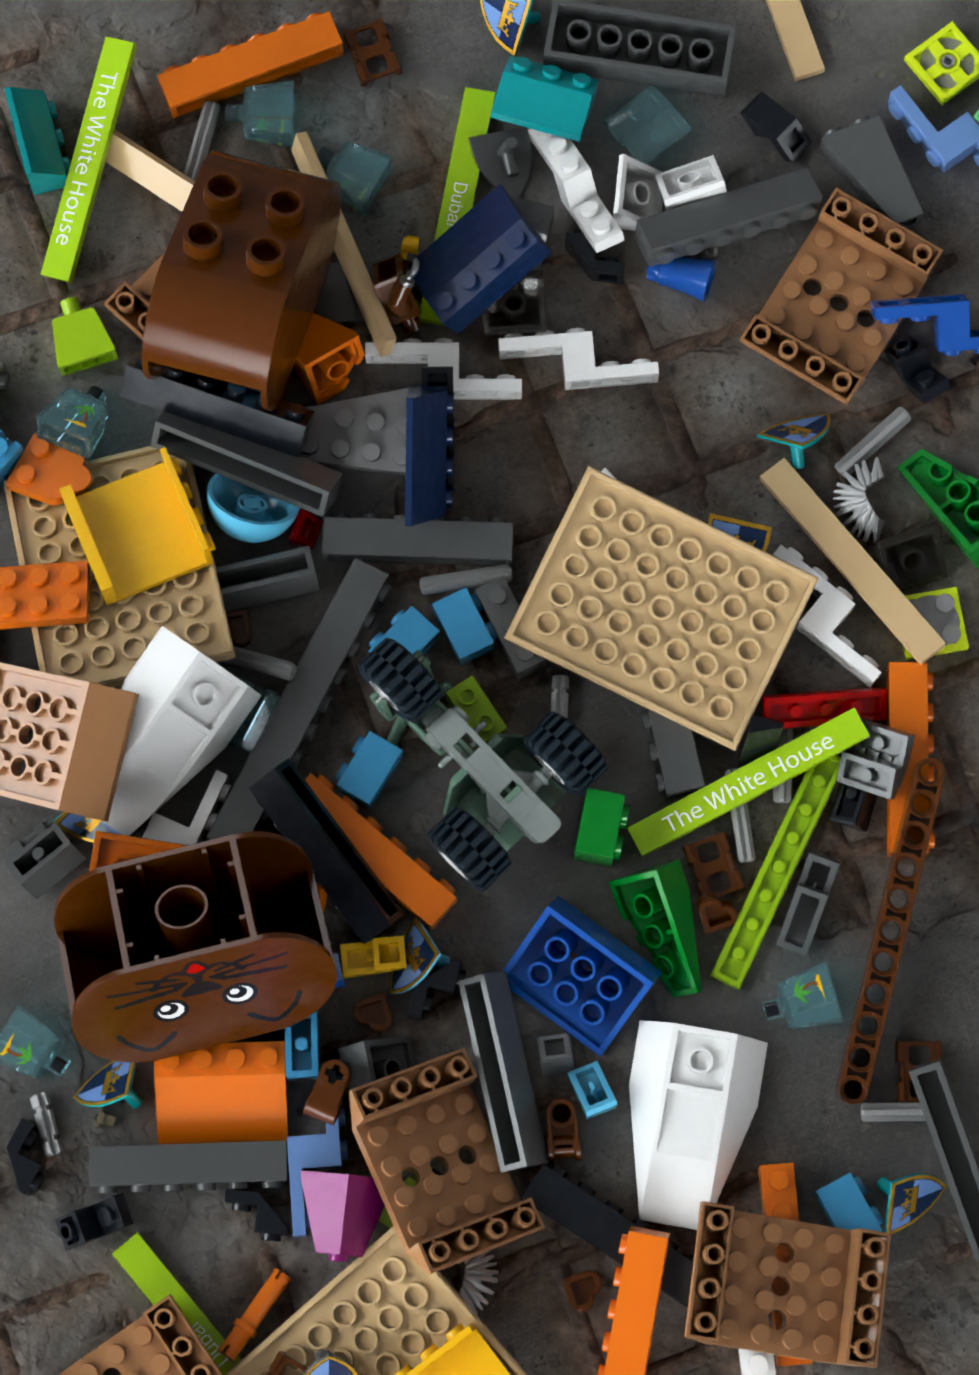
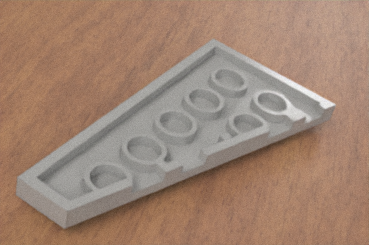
[299,388,409,476]

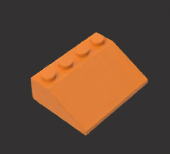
[154,1041,289,1144]

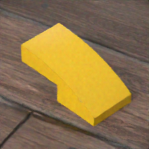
[340,935,407,978]

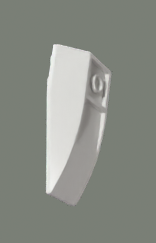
[102,626,262,836]
[629,1020,768,1230]

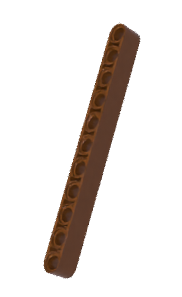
[836,758,945,1104]

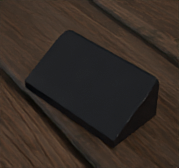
[737,715,784,768]
[829,783,878,832]

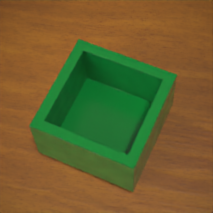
[574,788,630,868]

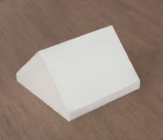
[613,154,663,231]
[655,155,727,210]

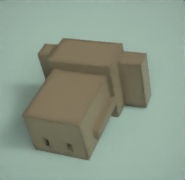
[95,1108,116,1128]

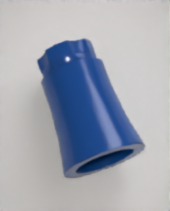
[646,256,717,302]

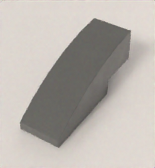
[776,849,840,956]

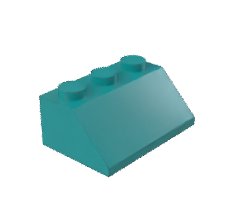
[490,55,599,142]
[4,87,70,195]

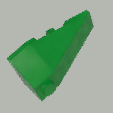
[897,449,979,569]
[608,859,702,998]

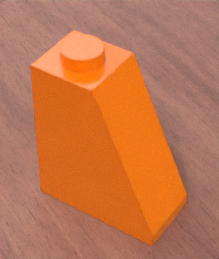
[293,313,365,405]

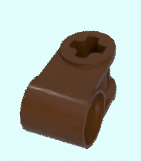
[303,1059,351,1126]
[546,1099,581,1163]

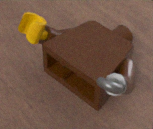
[372,235,422,333]

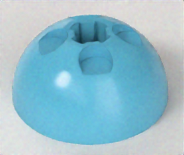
[207,474,300,543]

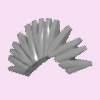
[833,457,885,544]
[456,1251,498,1315]

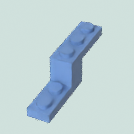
[888,85,979,173]
[287,1068,348,1237]

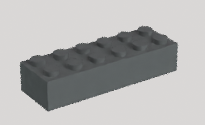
[543,0,736,97]

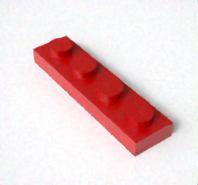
[762,687,888,729]

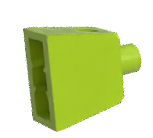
[52,297,119,376]

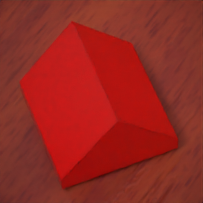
[287,508,323,550]

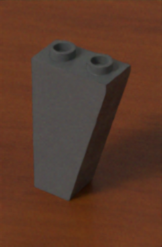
[820,115,924,228]

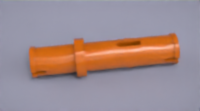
[217,1268,292,1362]

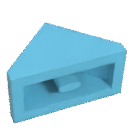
[568,1061,618,1120]

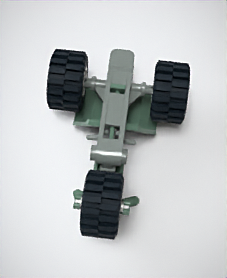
[358,638,608,892]

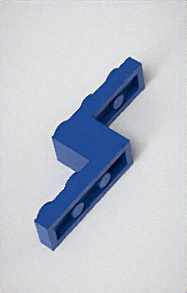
[871,294,979,356]

